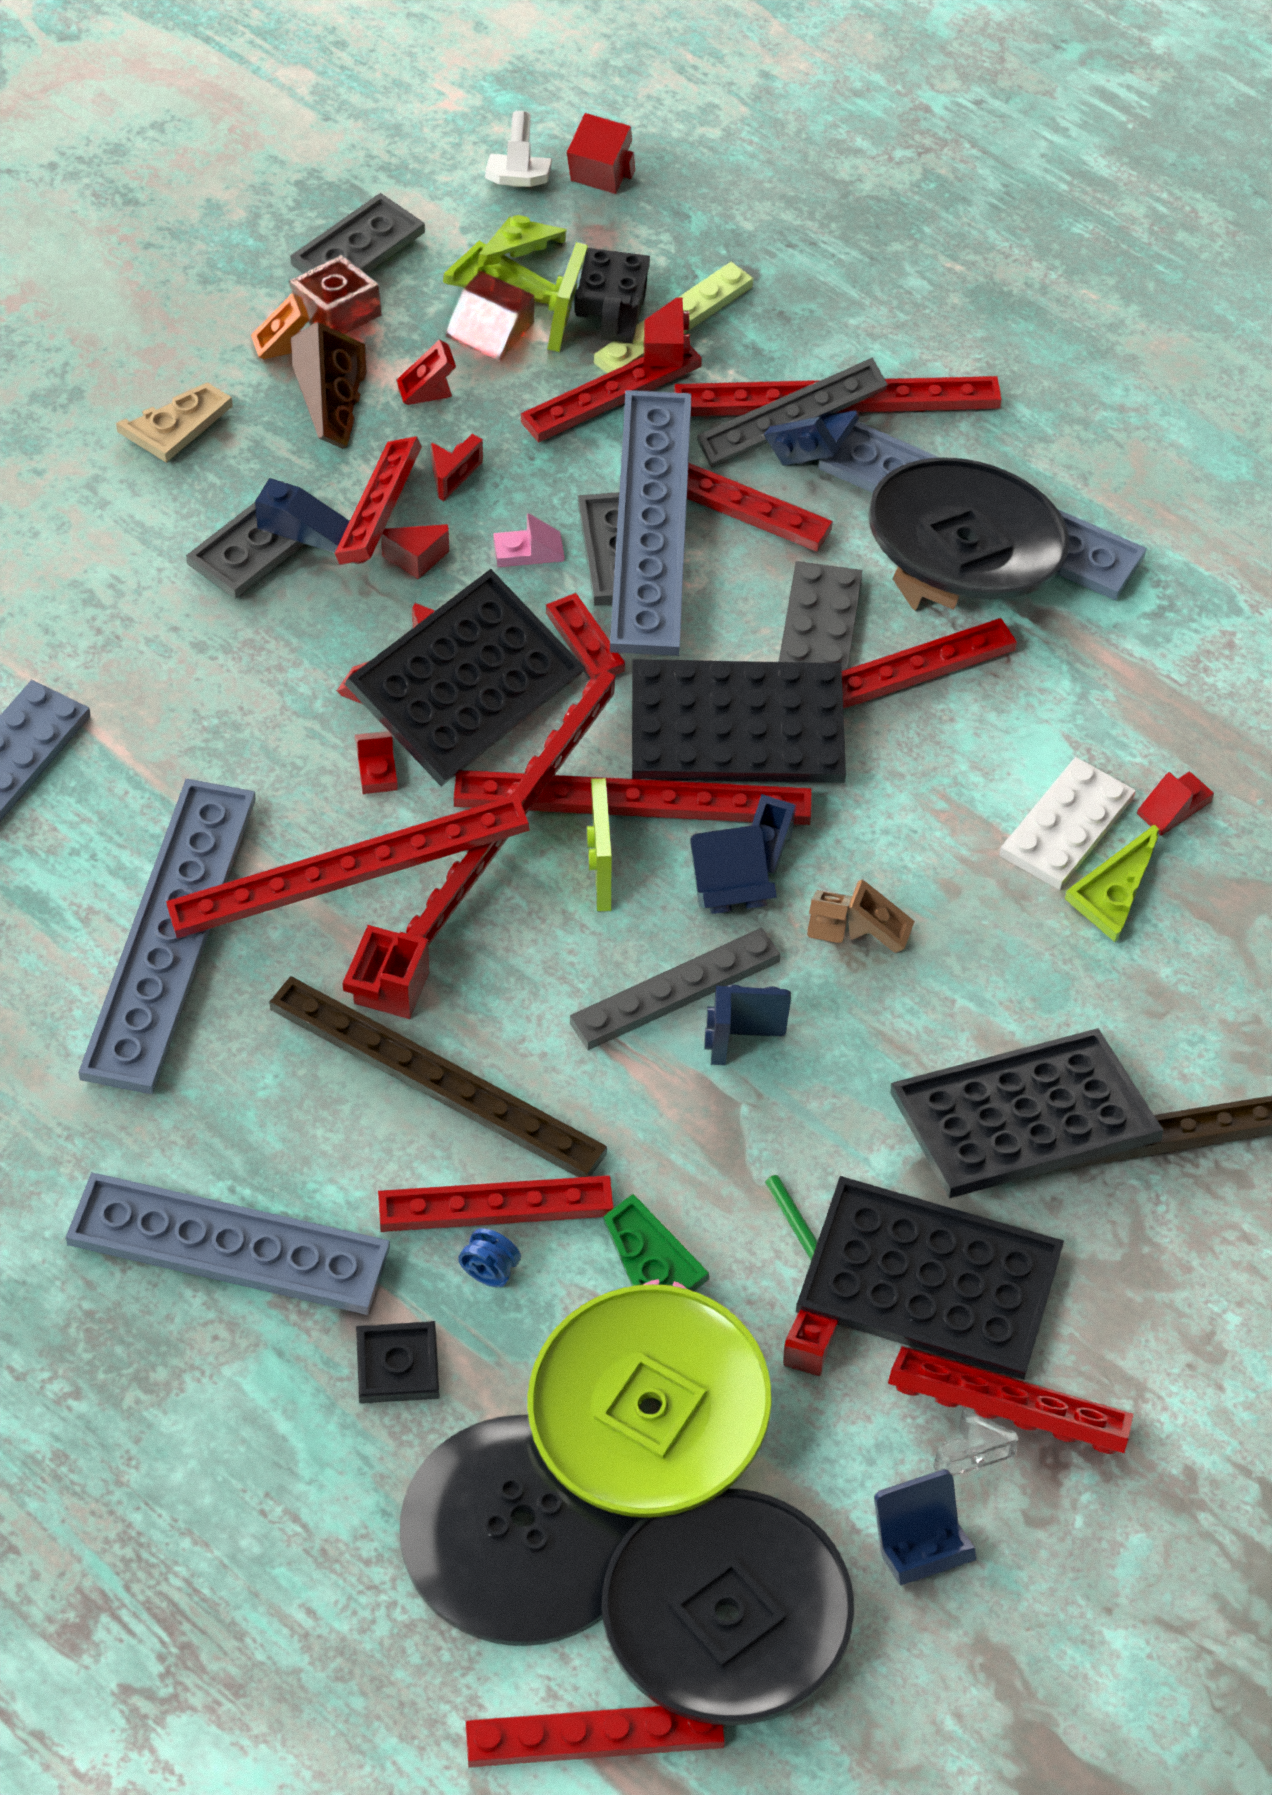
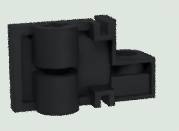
[574,248,650,343]

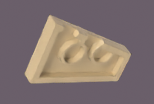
[116,382,233,463]

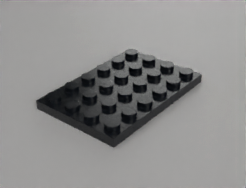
[345,568,585,787]
[632,659,846,783]
[890,1028,1163,1199]
[795,1176,1064,1380]

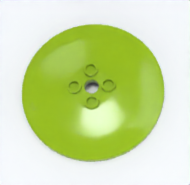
[527,1284,772,1517]

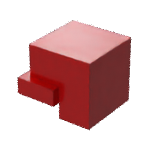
[566,113,636,194]
[342,925,430,1019]

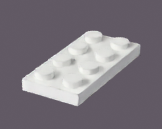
[999,757,1136,890]

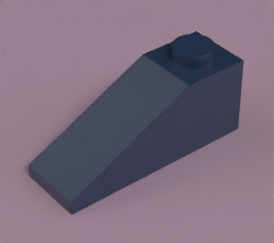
[255,478,350,553]

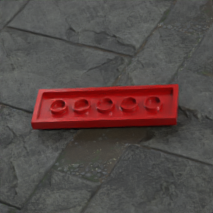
[887,1346,1134,1454]

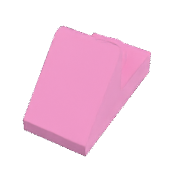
[493,513,565,567]

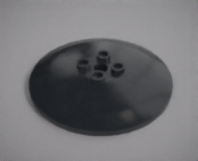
[868,457,1069,599]
[399,1415,643,1646]
[602,1488,854,1726]

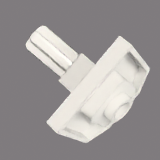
[485,111,552,187]

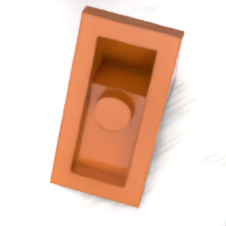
[251,293,310,359]

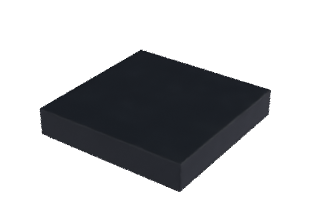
[356,1321,440,1404]

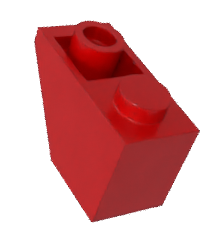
[644,297,690,367]

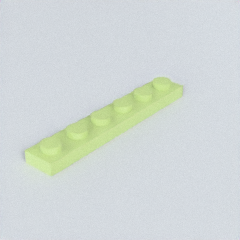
[594,262,753,373]

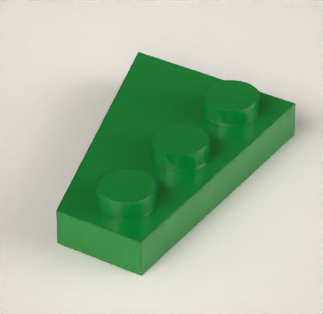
[603,1194,709,1291]

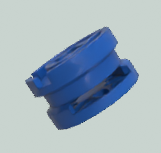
[458,1228,521,1288]

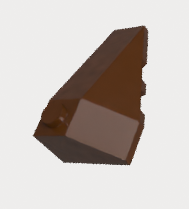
[291,322,367,449]

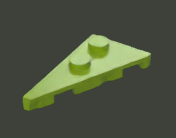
[478,215,567,267]
[443,240,555,304]
[547,242,588,352]
[587,778,612,911]
[1065,825,1159,942]

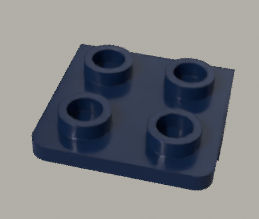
[764,411,860,466]
[690,825,777,914]
[704,985,791,1066]
[874,1469,976,1586]

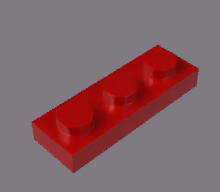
[546,593,625,680]

